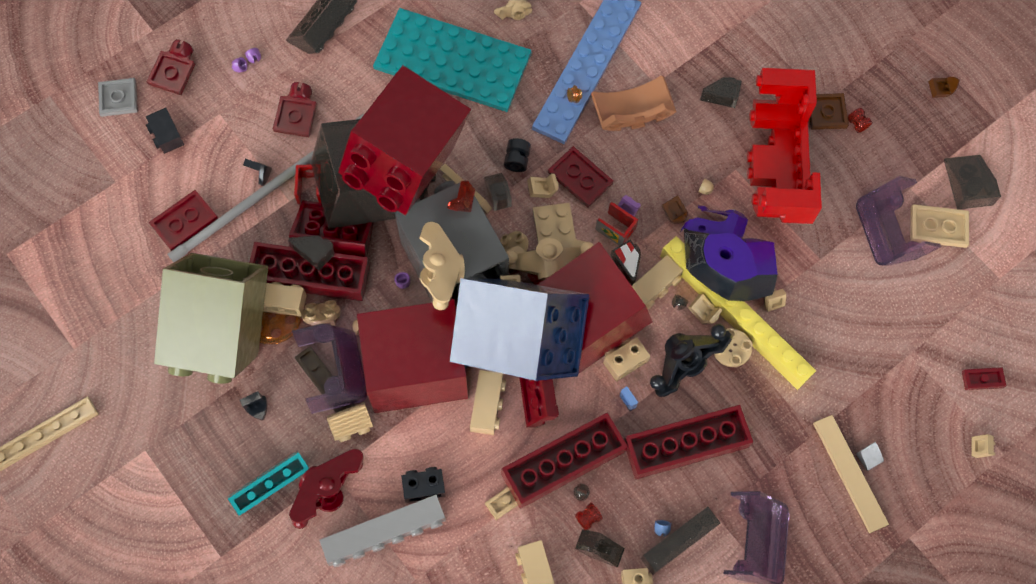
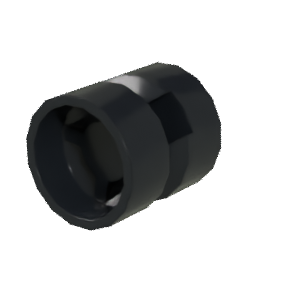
[504,138,531,172]

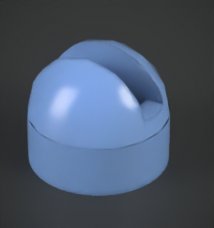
[654,520,671,537]

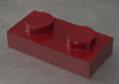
[962,367,1006,390]

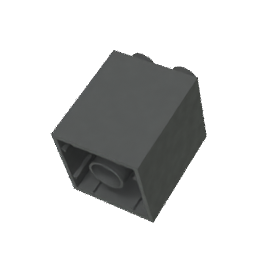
[395,180,509,306]

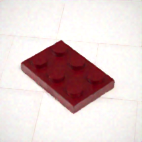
[548,146,614,208]
[149,190,218,251]

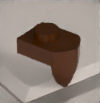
[928,77,960,98]
[661,195,688,224]

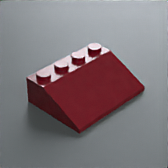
[289,200,376,257]

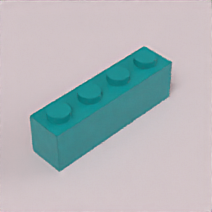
[227,451,309,516]

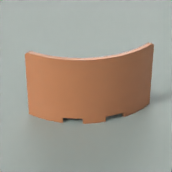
[591,76,677,131]

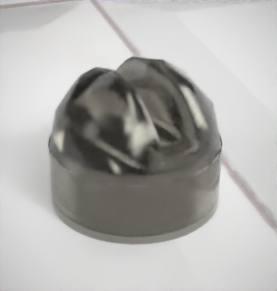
[672,294,689,310]
[573,484,590,501]

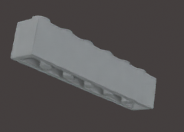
[320,495,446,567]

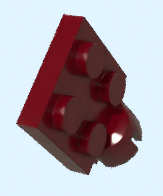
[146,39,196,95]
[272,82,317,138]

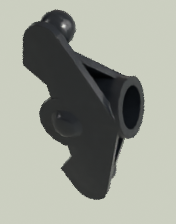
[650,324,733,397]

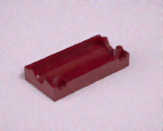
[519,377,559,428]

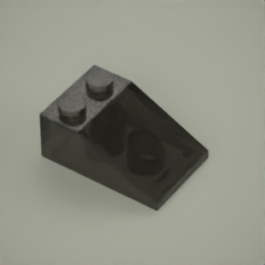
[944,155,1001,210]

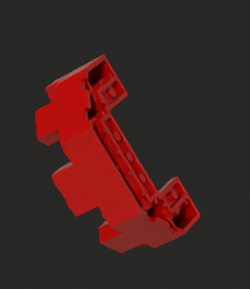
[747,68,822,224]

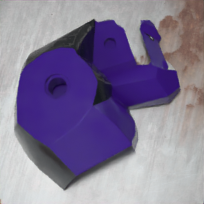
[680,205,778,301]

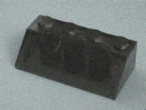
[286,0,357,54]

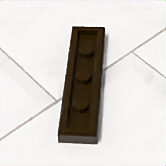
[294,346,355,413]

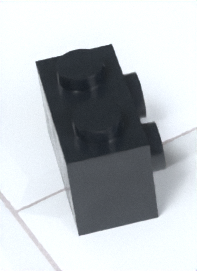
[145,108,184,154]
[401,467,446,503]

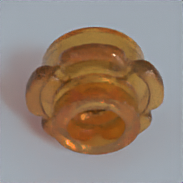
[567,85,582,103]

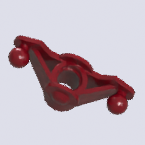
[289,449,364,529]

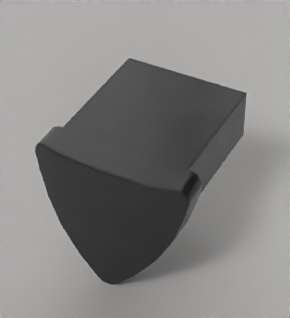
[243,158,272,186]
[240,391,267,421]

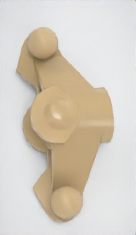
[420,222,465,310]
[506,238,594,281]

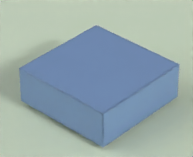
[620,387,638,411]

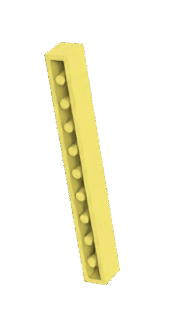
[660,236,816,390]

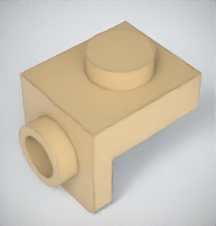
[527,174,558,198]
[688,294,723,324]

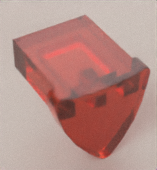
[447,181,475,212]

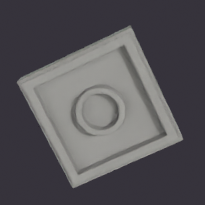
[98,78,138,117]

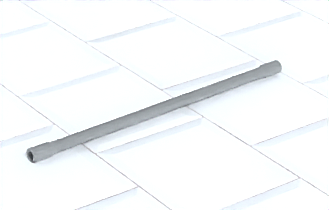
[167,114,364,262]

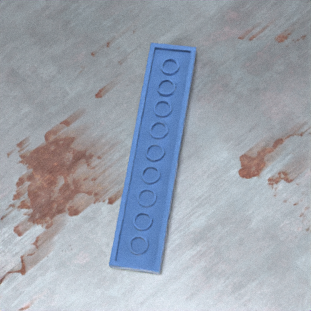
[532,0,642,144]

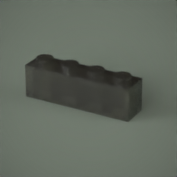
[641,507,721,575]

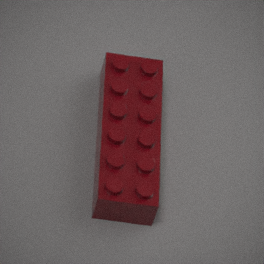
[249,242,370,301]
[624,405,753,480]
[501,412,628,509]

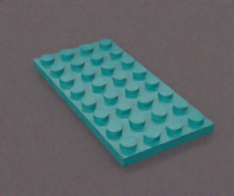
[373,8,532,112]

